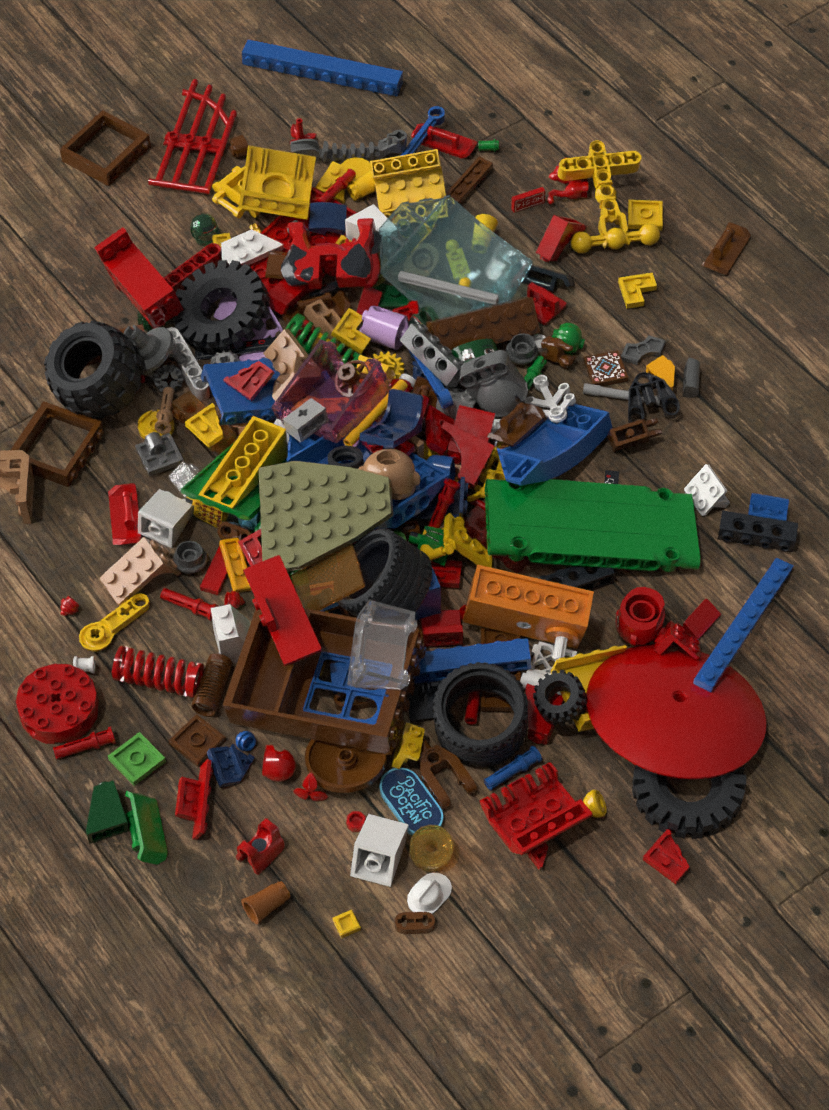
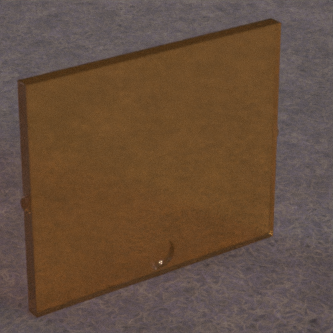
[291,544,365,611]

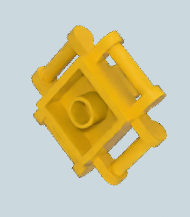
[212,166,260,219]

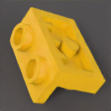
[392,722,425,769]

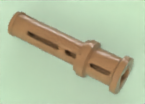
[155,387,175,434]

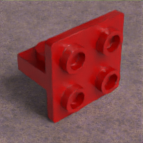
[527,282,567,325]

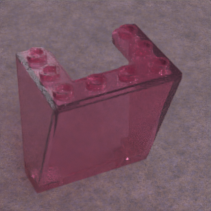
[271,339,392,443]

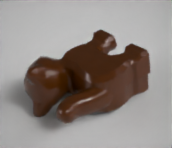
[541,336,577,369]

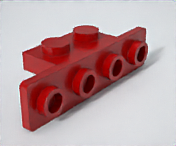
[175,759,213,840]

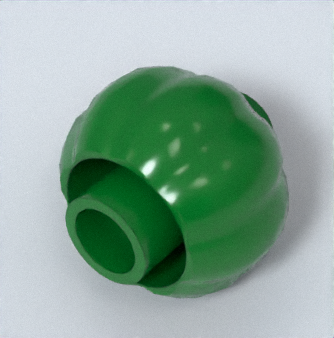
[552,322,585,355]

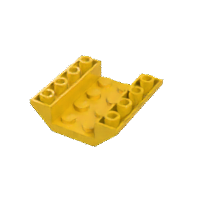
[370,149,448,226]

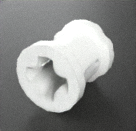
[73,656,95,673]

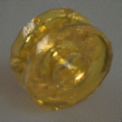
[409,825,454,872]

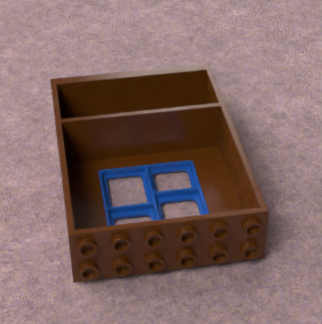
[223,608,426,755]

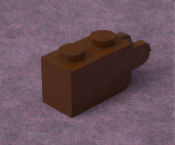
[607,419,662,453]

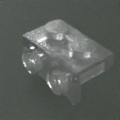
[168,461,199,498]

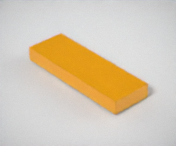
[219,538,252,593]

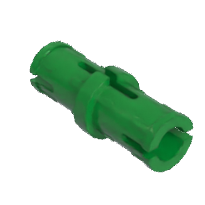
[524,356,547,390]

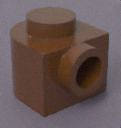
[229,135,248,158]

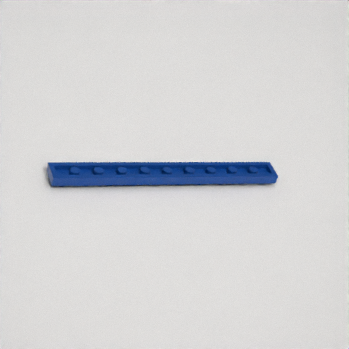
[693,558,794,692]

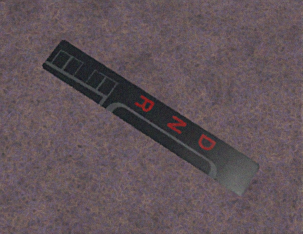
[195,336,278,360]

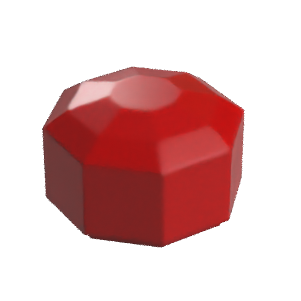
[346,811,366,832]

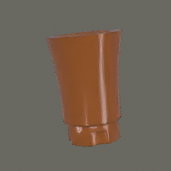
[241,881,291,925]

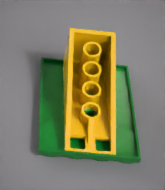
[181,416,288,521]

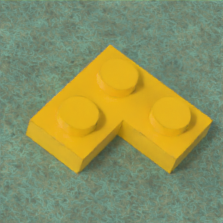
[618,273,657,308]
[331,308,371,354]

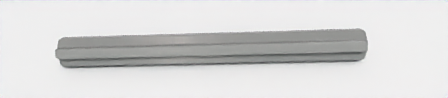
[398,271,499,305]

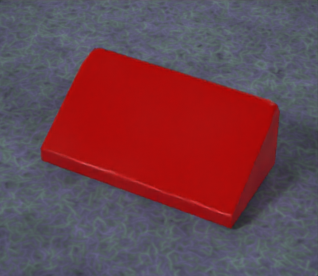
[356,286,382,323]
[683,598,721,640]

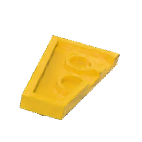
[443,513,492,568]

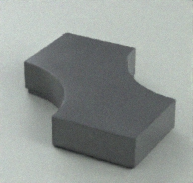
[621,335,666,365]

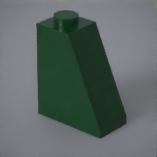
[86,780,129,844]

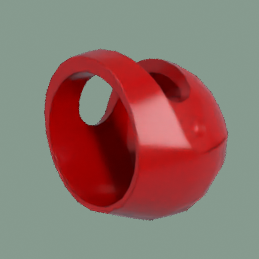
[262,745,296,782]

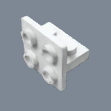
[684,464,730,516]

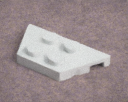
[221,229,283,266]

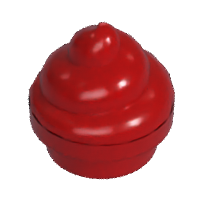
[224,591,245,609]
[60,596,80,616]

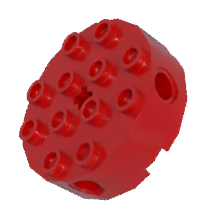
[16,664,99,744]

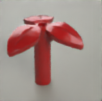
[290,118,317,143]
[293,772,328,801]

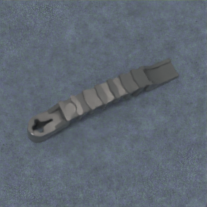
[290,130,407,163]

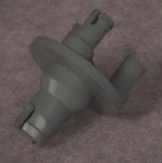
[124,325,187,381]

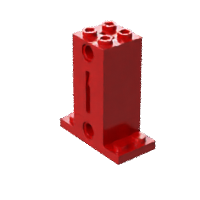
[94,227,184,329]

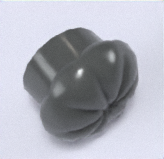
[506,333,538,365]
[173,541,208,574]

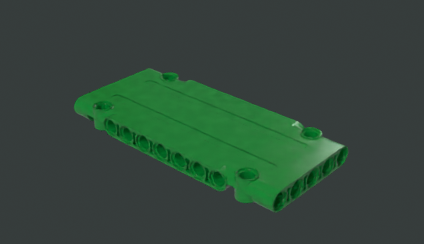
[485,479,700,572]

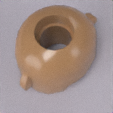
[359,449,421,500]

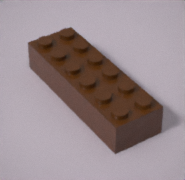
[426,297,540,356]

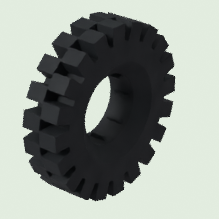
[172,260,270,354]

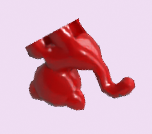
[547,158,588,204]

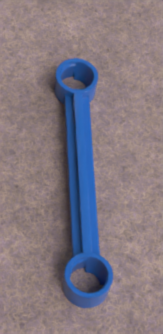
[400,106,445,156]
[408,349,454,410]

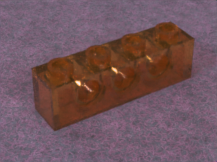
[172,391,236,455]

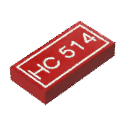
[511,187,545,213]

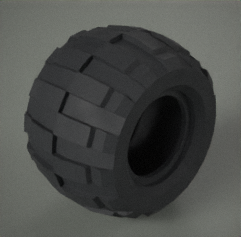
[44,321,143,419]

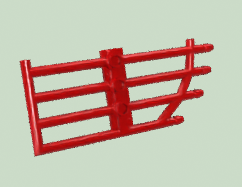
[148,79,237,194]

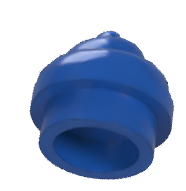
[236,731,256,751]

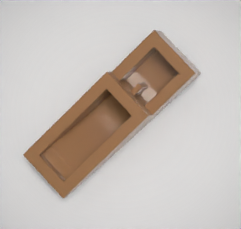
[303,299,342,344]

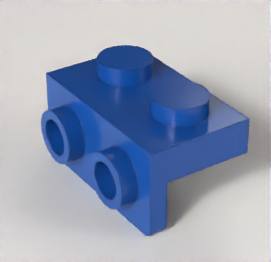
[748,493,789,521]

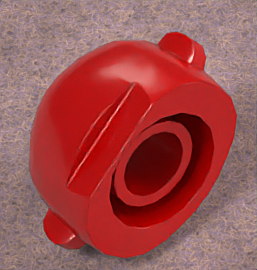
[615,587,665,646]

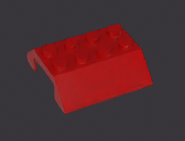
[479,762,593,855]

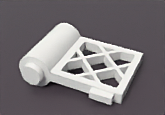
[520,641,577,695]

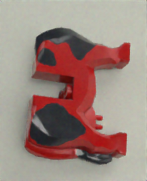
[281,218,382,289]

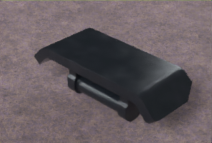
[508,261,575,293]

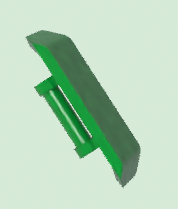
[125,790,167,865]

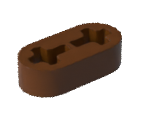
[394,912,435,934]

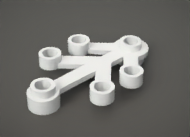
[524,375,576,423]

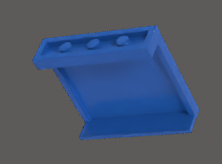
[201,360,292,425]

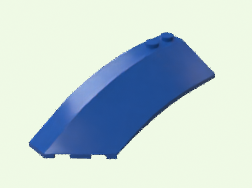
[497,404,613,485]

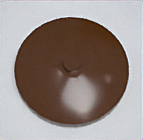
[305,739,387,793]

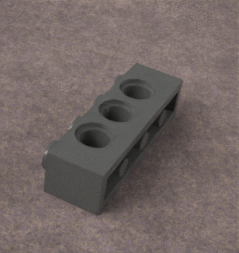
[400,323,464,387]

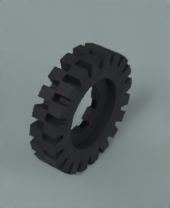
[632,765,746,839]

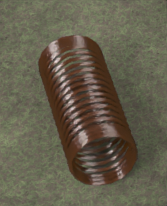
[191,653,233,716]

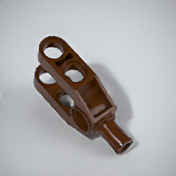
[419,736,477,810]

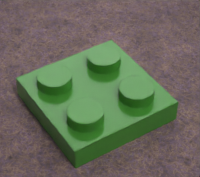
[108,732,166,786]

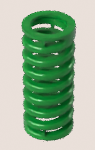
[285,313,361,381]

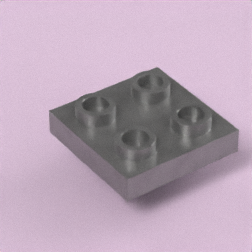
[135,432,184,477]

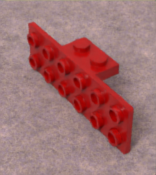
[243,555,322,666]

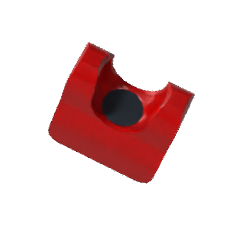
[236,818,285,875]

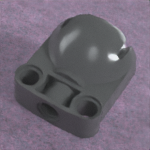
[460,350,528,418]

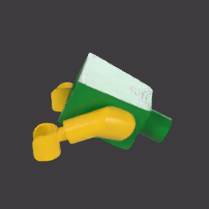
[408,516,464,566]

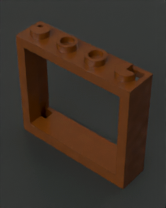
[60,110,151,186]
[11,401,104,487]

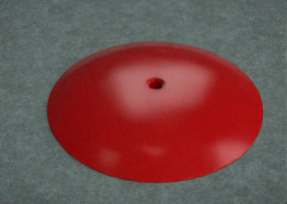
[586,644,766,779]

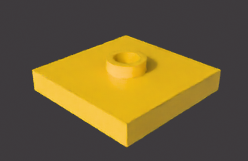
[628,200,663,230]

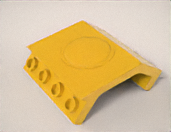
[238,145,316,219]

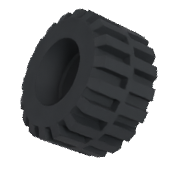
[533,670,587,726]

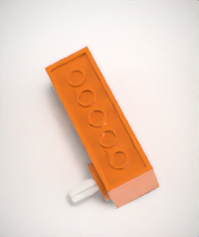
[463,564,594,661]

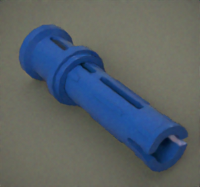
[483,746,542,791]

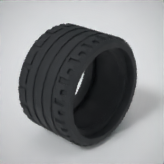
[334,528,432,626]
[433,662,528,768]

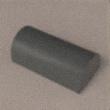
[682,358,700,398]

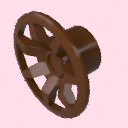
[335,360,372,398]

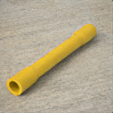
[343,379,408,446]

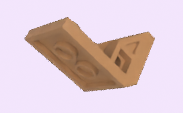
[263,329,319,402]
[0,450,35,524]

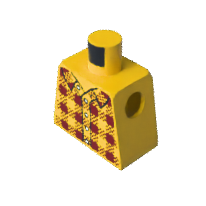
[186,497,229,528]

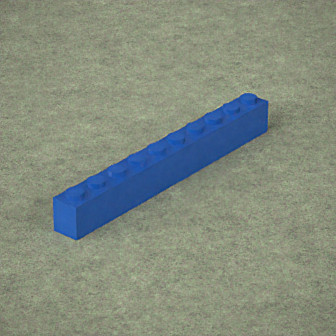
[242,40,403,96]
[330,638,532,694]

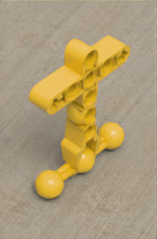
[558,140,660,254]

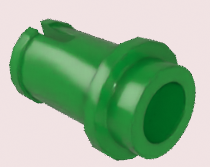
[478,139,499,152]

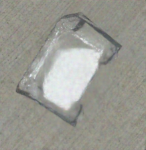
[347,600,417,690]

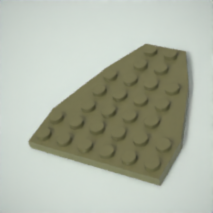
[259,461,393,572]

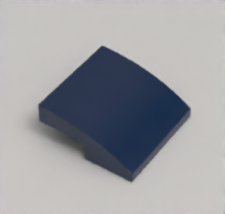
[308,202,347,235]

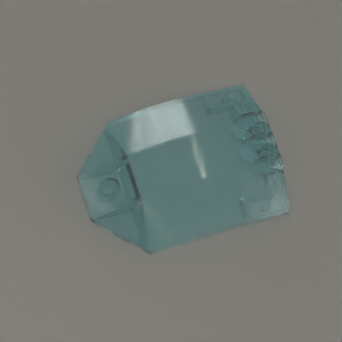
[379,195,533,320]

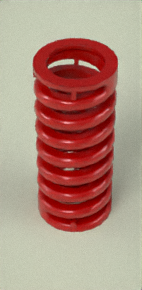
[112,646,204,698]

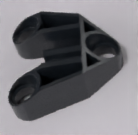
[628,372,680,423]

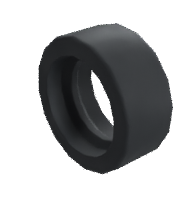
[328,445,364,469]

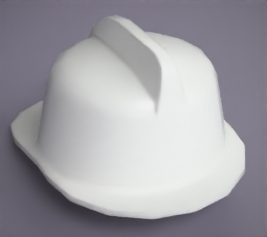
[407,873,452,914]

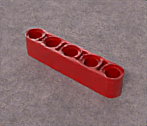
[164,243,222,293]

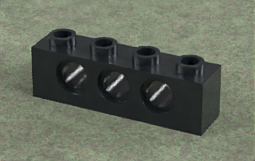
[717,510,798,552]
[538,566,615,591]

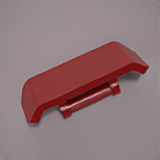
[411,123,477,159]
[267,272,326,314]
[108,483,142,545]

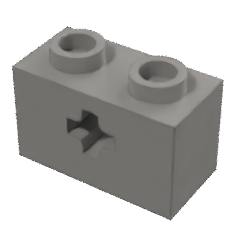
[283,398,329,442]

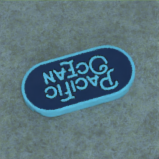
[380,768,443,838]

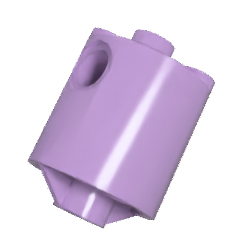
[359,306,409,350]

